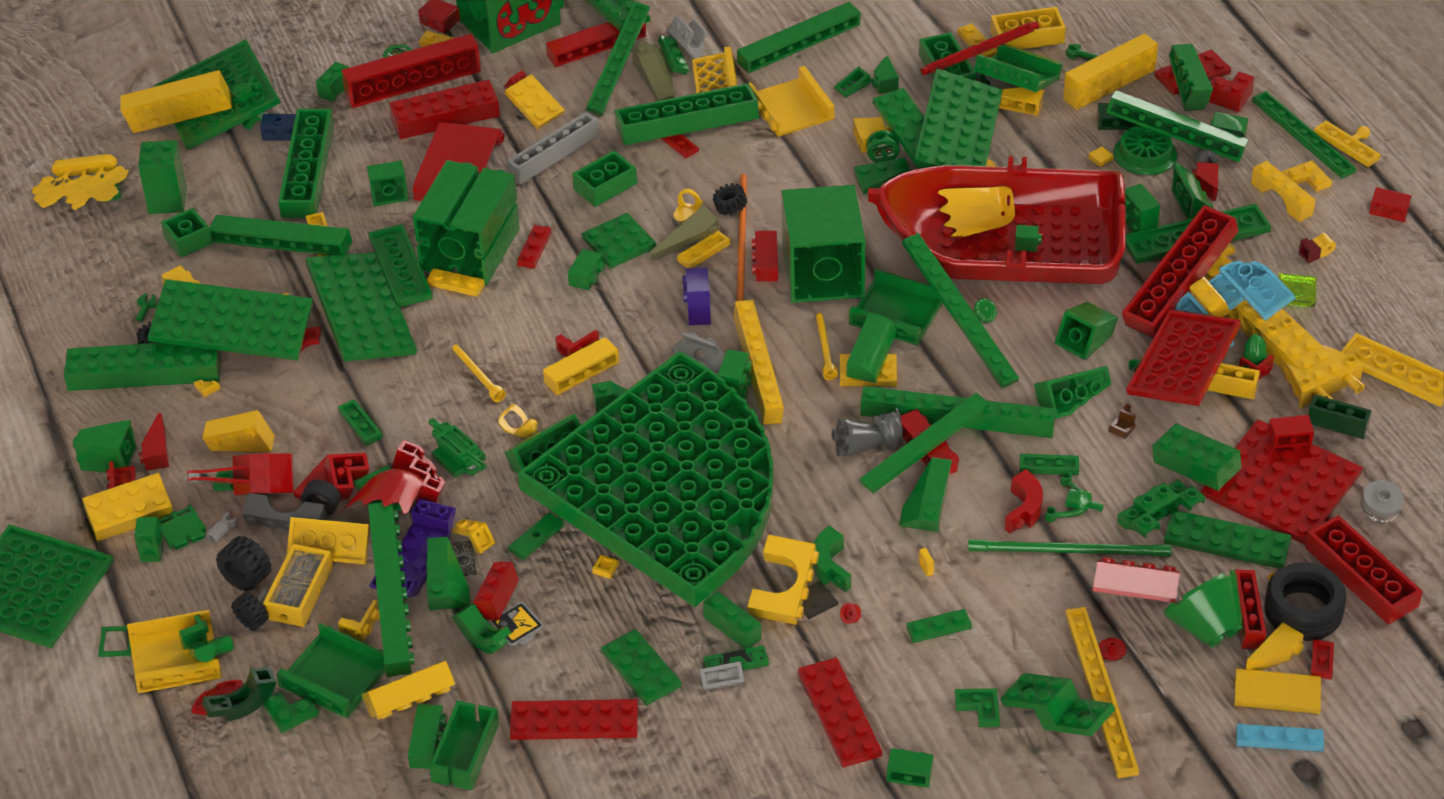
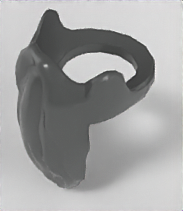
[873,408,903,450]

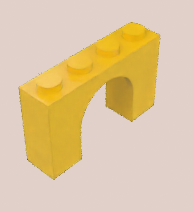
[747,534,819,625]

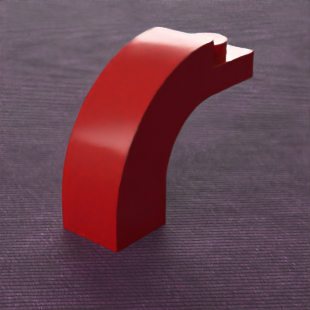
[1005,469,1043,534]

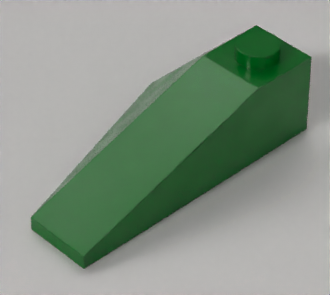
[427,537,470,610]

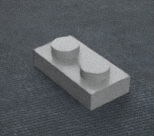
[699,662,745,691]

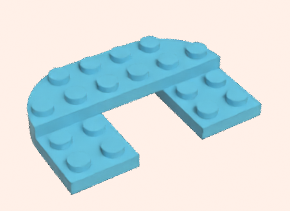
[1175,260,1295,348]

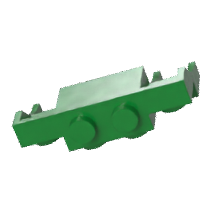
[1117,479,1206,538]

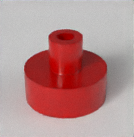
[840,603,861,624]

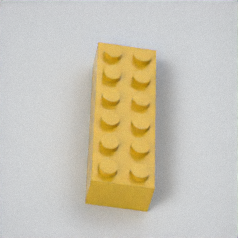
[1063,33,1158,110]
[120,70,232,134]

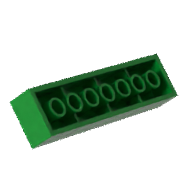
[614,83,759,145]
[278,109,334,218]
[64,343,221,391]

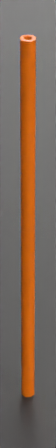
[737,174,747,301]

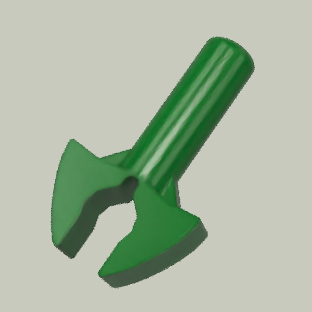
[1065,44,1098,61]
[136,293,157,322]

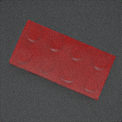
[1154,49,1231,95]

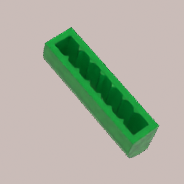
[846,313,897,383]

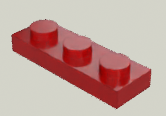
[517,225,552,269]

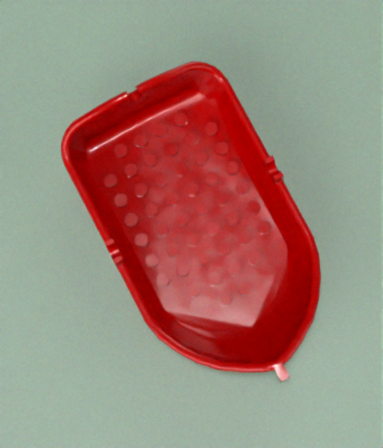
[868,156,1126,284]

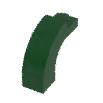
[202,667,277,721]

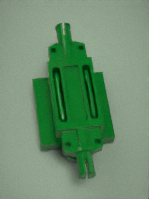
[428,417,487,478]

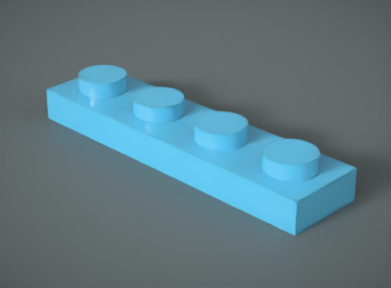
[1236,724,1324,752]

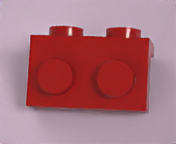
[106,461,136,490]

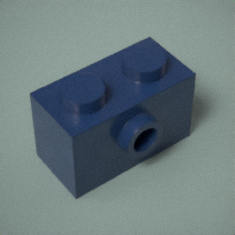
[260,114,296,141]

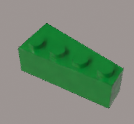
[1168,44,1213,111]

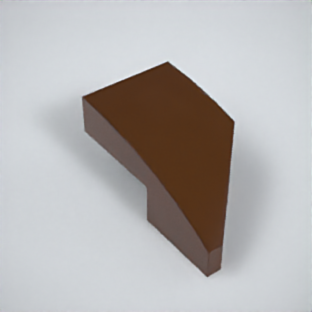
[1108,404,1136,439]

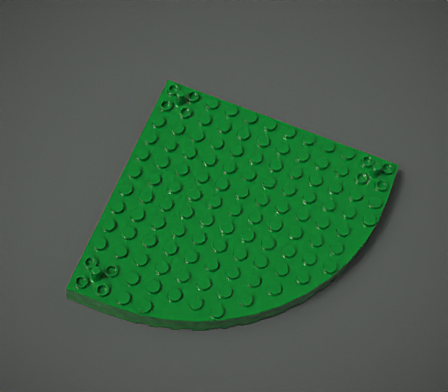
[518,351,773,607]

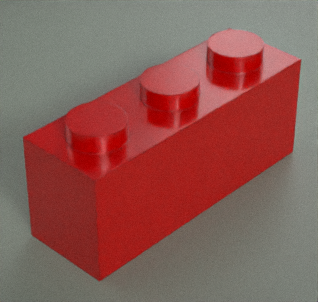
[752,230,778,282]
[473,561,519,620]

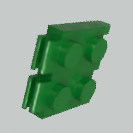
[158,504,206,550]

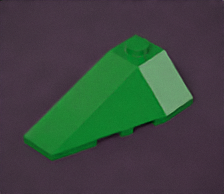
[1034,365,1111,419]
[899,457,952,532]

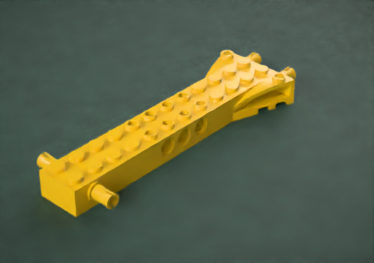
[1204,243,1365,409]

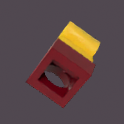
[1298,233,1336,263]

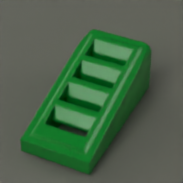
[834,66,872,98]

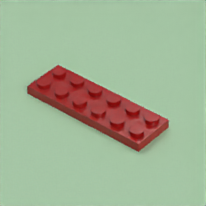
[798,657,882,768]
[510,699,638,740]

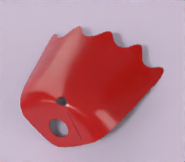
[338,469,424,516]

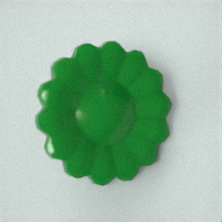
[973,298,997,323]

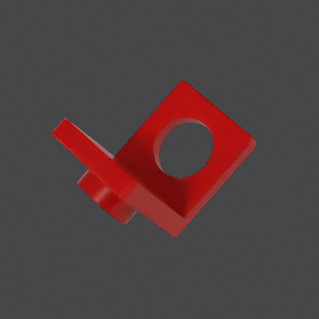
[1239,355,1274,380]

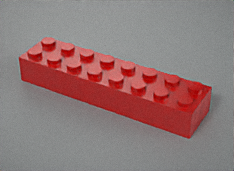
[341,34,481,108]
[1122,205,1238,338]

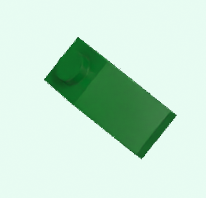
[871,56,899,94]
[591,381,628,413]

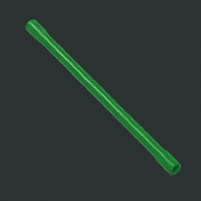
[968,539,1171,557]

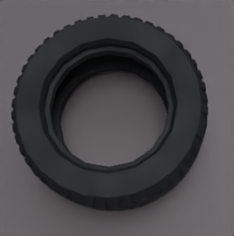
[1264,562,1347,641]

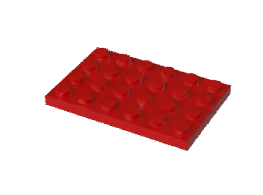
[1126,309,1241,406]

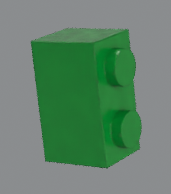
[316,62,350,102]
[568,248,605,291]
[134,517,164,562]
[887,748,934,788]

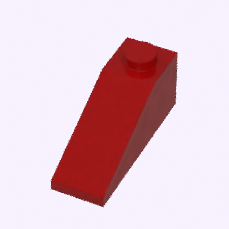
[139,413,169,471]

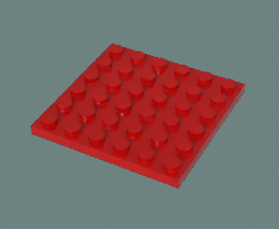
[1201,419,1363,545]

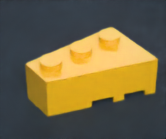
[202,410,275,452]

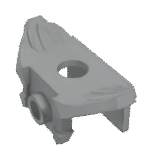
[666,15,708,59]
[673,332,725,372]

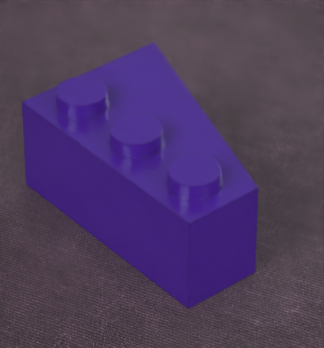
[682,267,711,326]

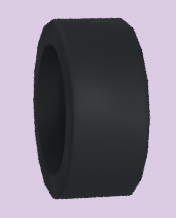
[301,480,341,516]

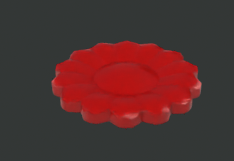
[1098,637,1127,661]

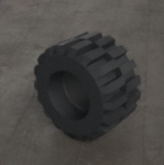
[216,536,271,591]

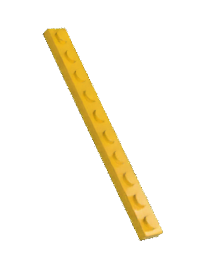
[1065,607,1139,778]

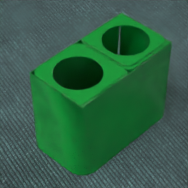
[1210,112,1248,138]

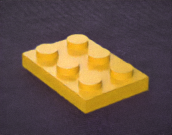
[505,74,565,130]
[840,354,897,386]

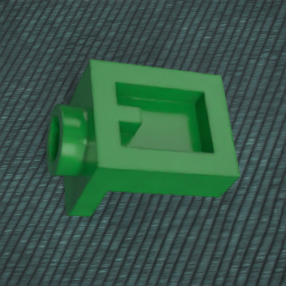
[179,615,209,650]

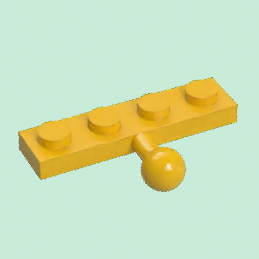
[1314,120,1381,167]

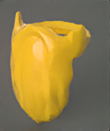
[673,189,704,223]

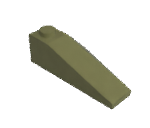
[632,42,674,101]
[650,205,719,261]

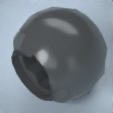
[1195,149,1218,166]

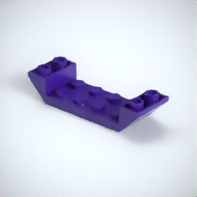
[370,499,456,597]

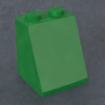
[1054,301,1119,360]
[73,420,137,473]

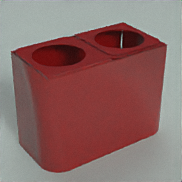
[418,0,460,34]

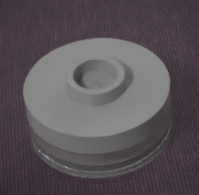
[1360,480,1404,522]

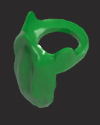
[1240,334,1267,369]

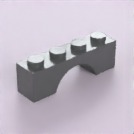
[242,493,328,531]

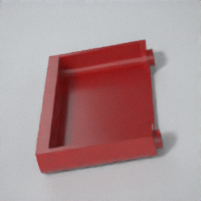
[413,122,505,201]

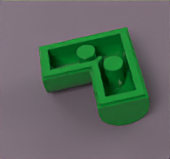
[188,635,234,662]

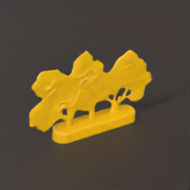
[32,154,129,210]

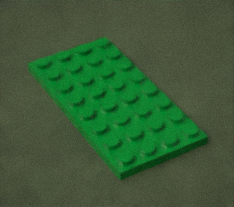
[912,69,1003,168]
[306,252,417,362]
[148,279,313,361]

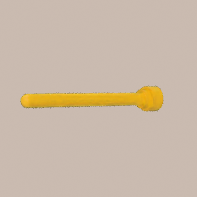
[816,313,838,380]
[452,344,506,403]

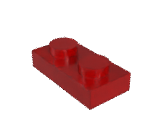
[1311,639,1334,680]

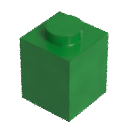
[1015,225,1042,252]

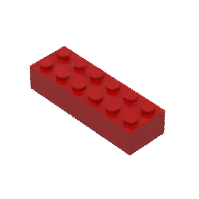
[389,80,500,140]
[1305,515,1423,625]

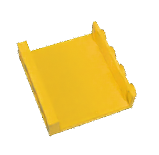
[749,66,835,137]
[127,610,221,693]

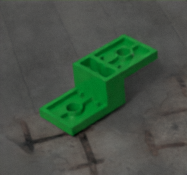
[1000,673,1115,737]

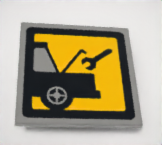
[488,601,545,647]

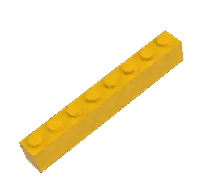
[733,300,784,425]

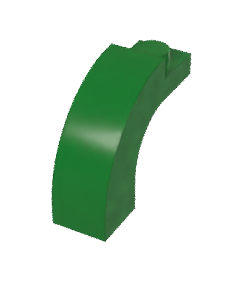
[813,525,851,592]
[451,604,511,654]

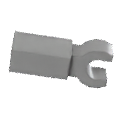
[206,512,238,544]

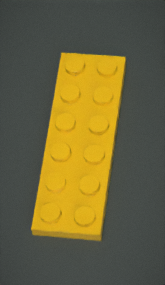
[1341,333,1444,407]

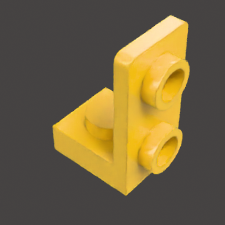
[451,519,496,554]
[338,600,380,641]

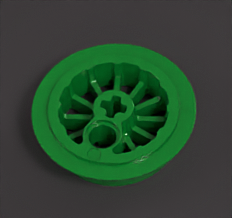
[1113,126,1178,175]

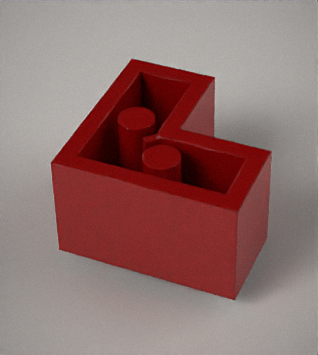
[1209,72,1255,112]
[323,452,369,500]

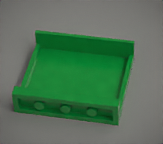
[974,44,1063,92]
[849,269,943,346]
[276,623,386,719]

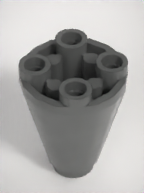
[831,418,884,456]

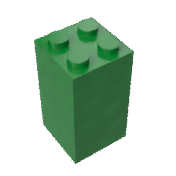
[138,140,187,214]

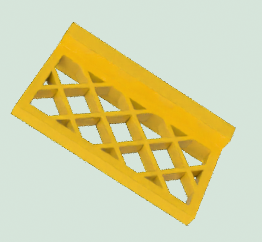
[692,46,738,93]

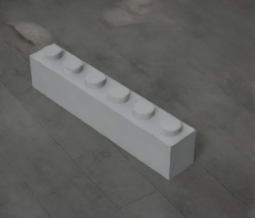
[507,112,599,185]

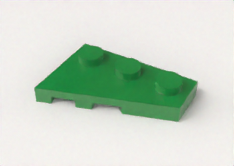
[854,157,910,195]

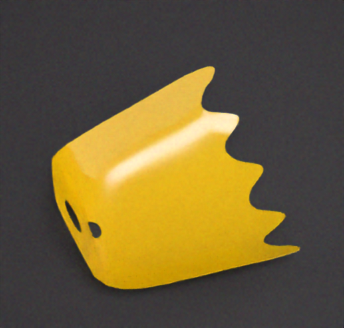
[938,186,1015,238]

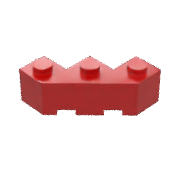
[391,440,445,503]

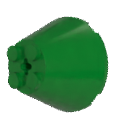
[1163,570,1243,648]

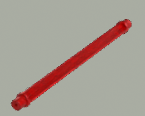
[920,21,1039,76]

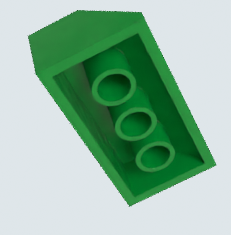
[504,413,581,474]

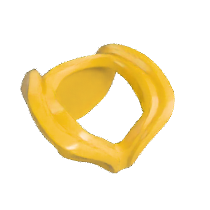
[498,404,538,438]

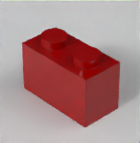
[1369,187,1412,222]
[1268,415,1314,449]

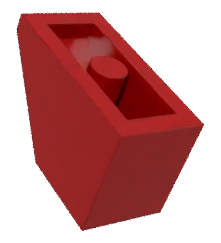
[1192,162,1219,201]

